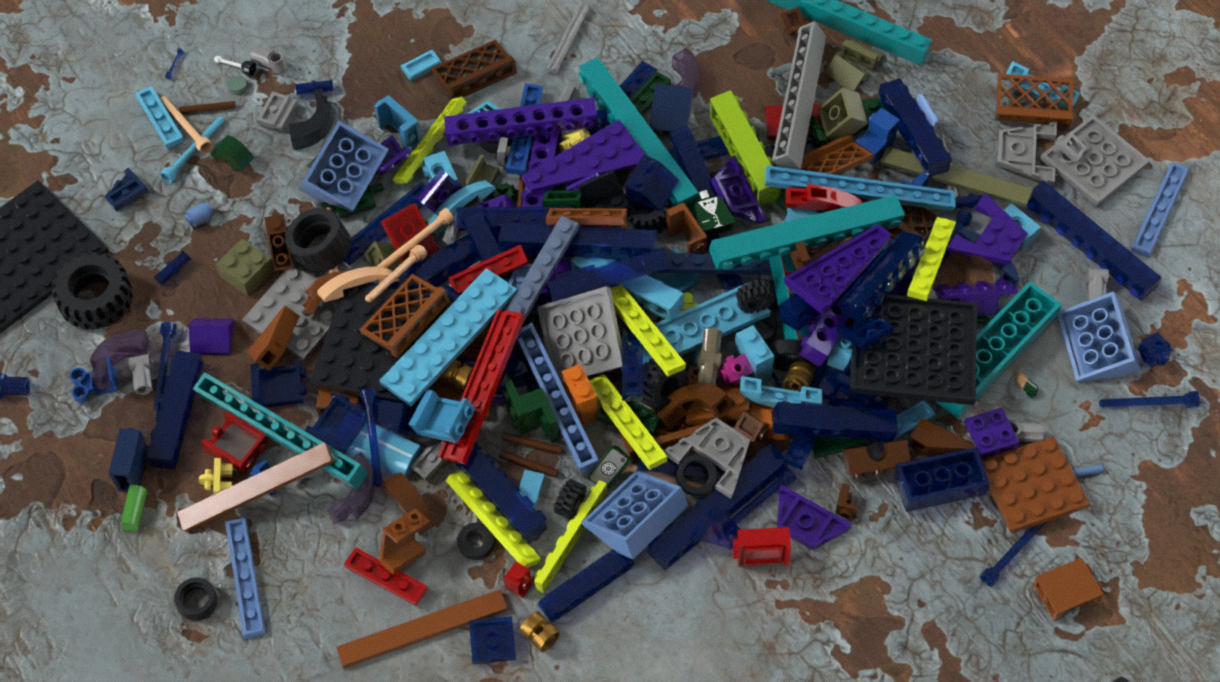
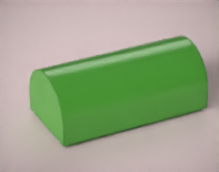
[121,484,147,532]

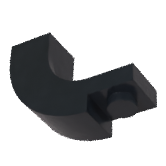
[289,89,334,150]

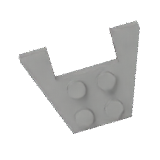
[997,122,1057,186]
[664,418,750,499]

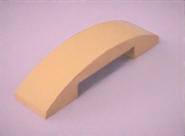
[317,267,399,302]

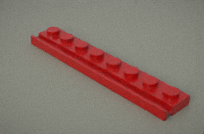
[438,309,525,465]

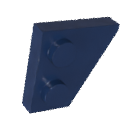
[105,168,148,212]

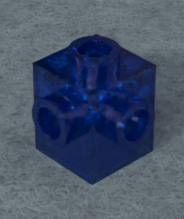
[1137,332,1172,368]

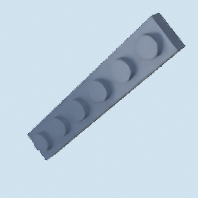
[505,216,580,325]

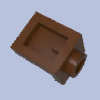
[733,411,770,442]
[835,483,858,519]

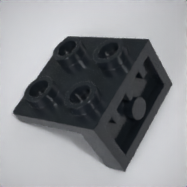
[578,170,631,226]

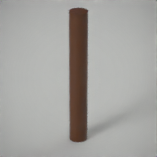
[179,101,236,114]
[502,432,563,454]
[499,450,559,478]

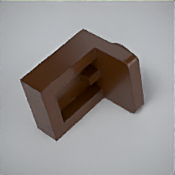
[780,7,809,35]

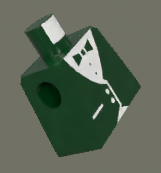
[693,190,735,237]

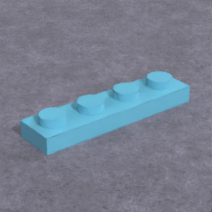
[135,86,184,149]

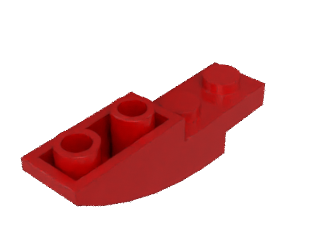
[785,184,862,213]

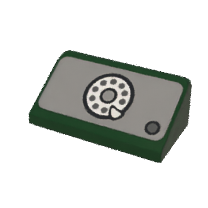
[587,446,632,490]

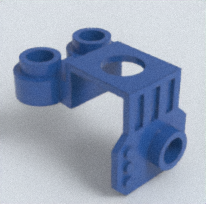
[69,357,118,403]

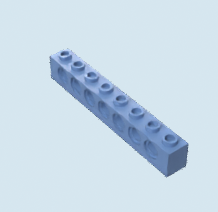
[516,323,599,477]

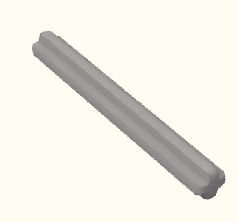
[547,2,589,74]

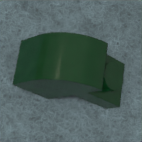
[210,135,254,170]

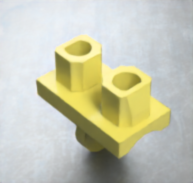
[558,128,591,152]
[199,458,233,494]

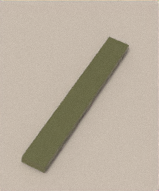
[880,146,1033,208]

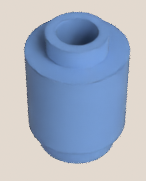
[184,202,215,228]

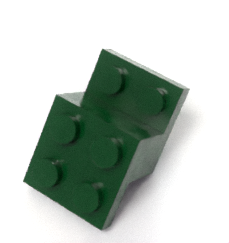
[502,380,559,443]

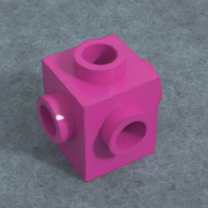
[718,354,753,386]

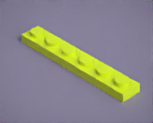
[392,97,466,185]
[907,217,956,301]
[610,284,686,376]
[589,374,667,470]
[446,472,541,568]
[534,480,608,594]

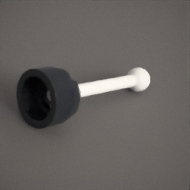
[214,56,257,76]

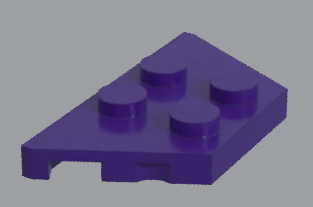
[711,155,767,224]
[777,485,852,550]

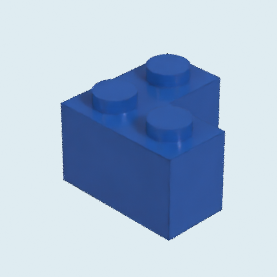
[855,108,900,165]

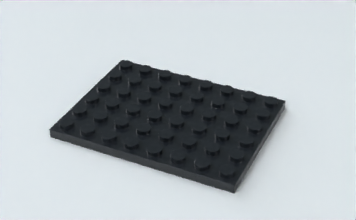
[0,180,110,333]

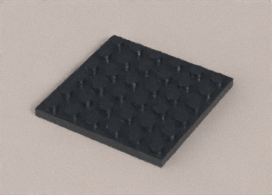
[310,283,455,408]
[849,291,977,405]

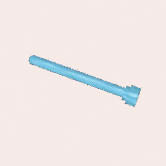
[160,117,224,184]

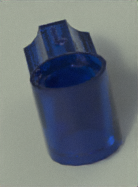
[0,373,30,399]

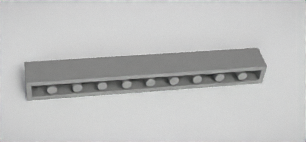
[772,21,826,170]

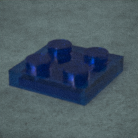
[469,616,516,665]

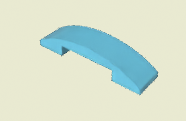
[1006,61,1080,108]
[428,181,496,237]
[740,376,822,410]

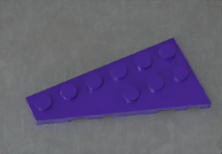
[522,119,650,193]
[784,224,892,315]

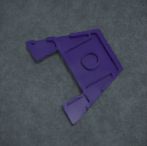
[947,194,1028,265]

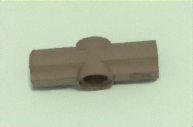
[697,328,722,386]

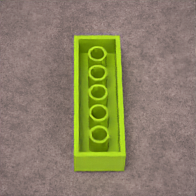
[710,90,781,207]

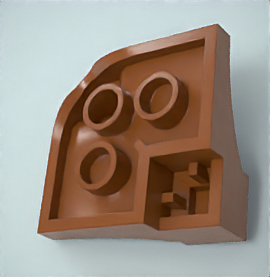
[686,367,749,425]

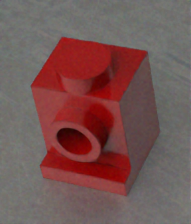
[504,561,534,598]

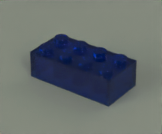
[893,447,990,512]

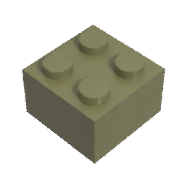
[818,87,867,141]
[215,238,274,297]

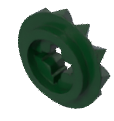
[488,182,518,204]

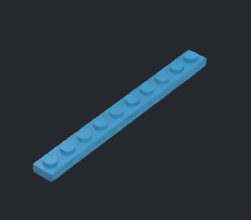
[765,165,955,211]

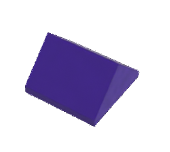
[416,169,463,213]
[189,318,235,355]

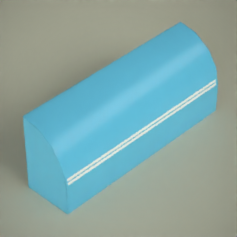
[335,412,422,478]

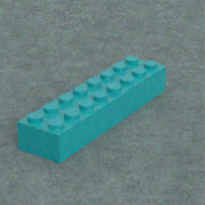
[935,281,1062,419]

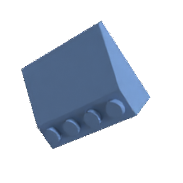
[299,121,389,212]
[1058,291,1142,382]
[581,470,688,559]

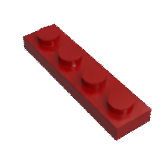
[448,245,529,297]
[344,547,428,606]

